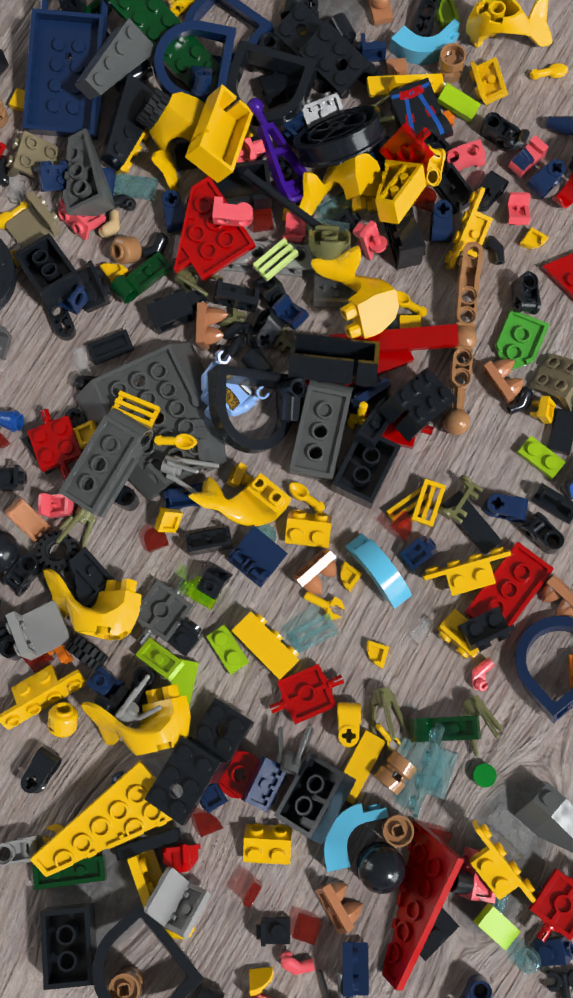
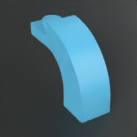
[389,19,461,65]
[345,533,412,609]
[324,802,389,872]

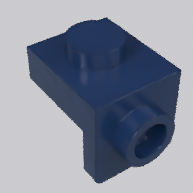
[272,293,309,330]
[533,935,573,966]

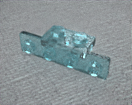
[408,722,458,819]

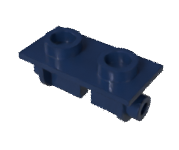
[163,483,203,509]

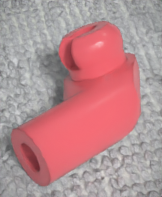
[472,657,495,692]
[280,951,315,975]

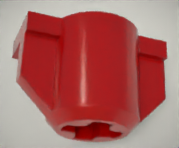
[162,843,201,873]

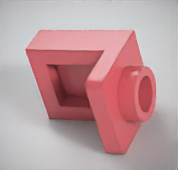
[506,192,531,226]
[283,211,307,244]
[38,493,74,518]

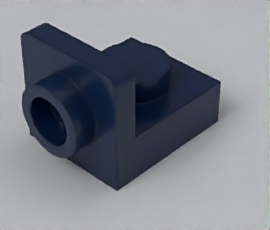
[357,33,387,62]
[281,111,303,147]
[399,535,438,571]
[86,666,125,698]

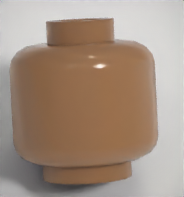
[110,236,142,264]

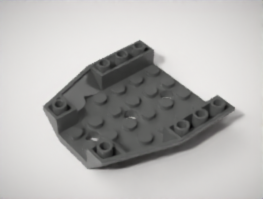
[76,343,227,500]

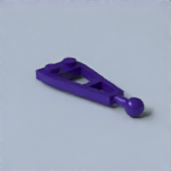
[247,98,307,203]

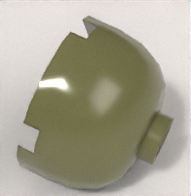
[308,225,351,260]

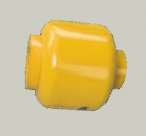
[47,702,78,738]

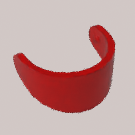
[552,172,573,208]

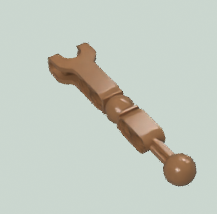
[443,242,483,436]

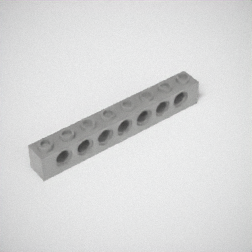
[172,235,316,278]

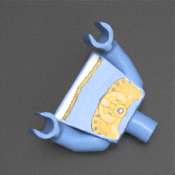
[200,350,269,419]

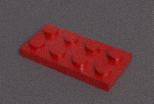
[464,541,554,626]

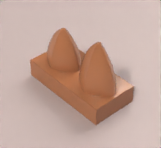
[196,302,229,350]
[482,359,524,405]
[292,548,337,595]
[542,573,573,617]
[314,882,363,934]

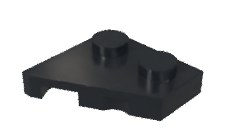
[67,547,115,606]

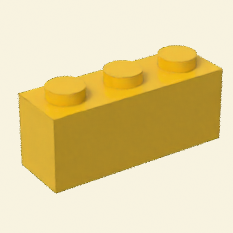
[231,611,299,680]

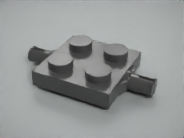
[136,578,194,645]

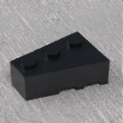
[383,206,426,270]

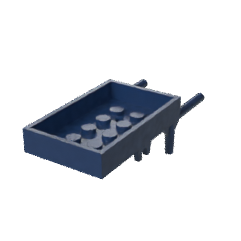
[22,0,110,140]

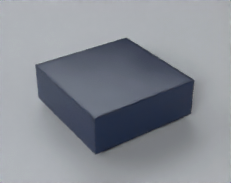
[201,783,228,813]

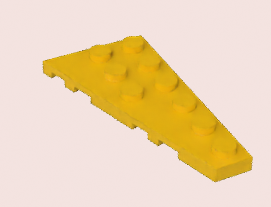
[30,760,172,877]

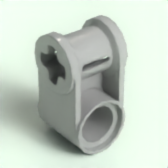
[0,835,39,865]

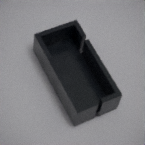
[288,333,380,387]

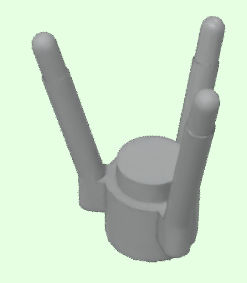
[161,455,219,493]
[115,674,162,726]

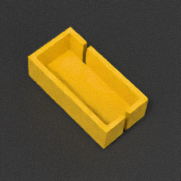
[185,84,253,183]

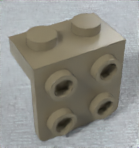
[6,130,62,180]
[5,191,62,248]
[530,354,573,412]

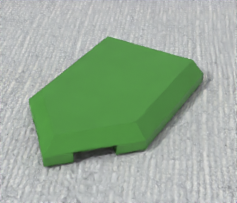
[495,308,550,370]

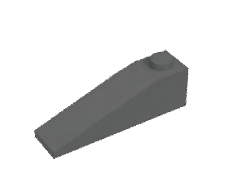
[63,128,115,216]
[512,781,573,853]

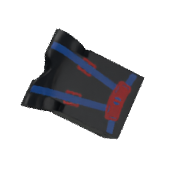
[389,78,453,144]

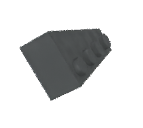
[74,18,156,100]

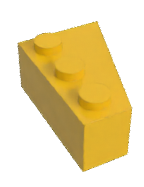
[375,160,426,224]

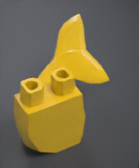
[466,0,552,48]
[149,92,205,192]
[299,153,382,215]
[311,246,399,339]
[188,472,291,526]
[43,569,142,640]
[81,684,191,756]

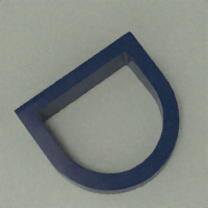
[184,0,274,69]
[153,21,237,103]
[515,616,573,724]

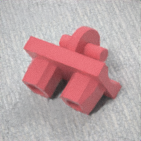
[236,137,266,163]
[353,220,388,261]

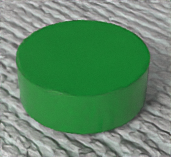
[472,763,497,788]

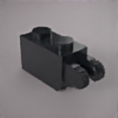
[146,289,207,335]

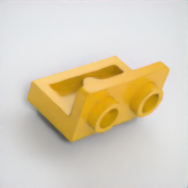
[469,57,509,105]
[285,509,332,548]
[243,823,292,865]

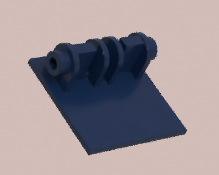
[227,525,288,588]

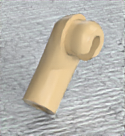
[98,210,120,238]

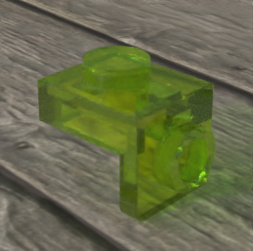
[185,576,222,610]

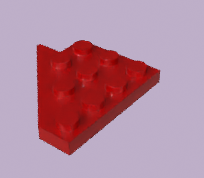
[174,176,256,281]

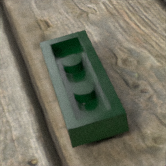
[32,855,107,890]

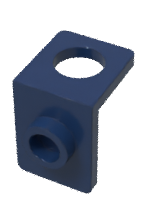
[57,284,89,315]

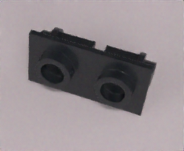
[531,483,573,524]

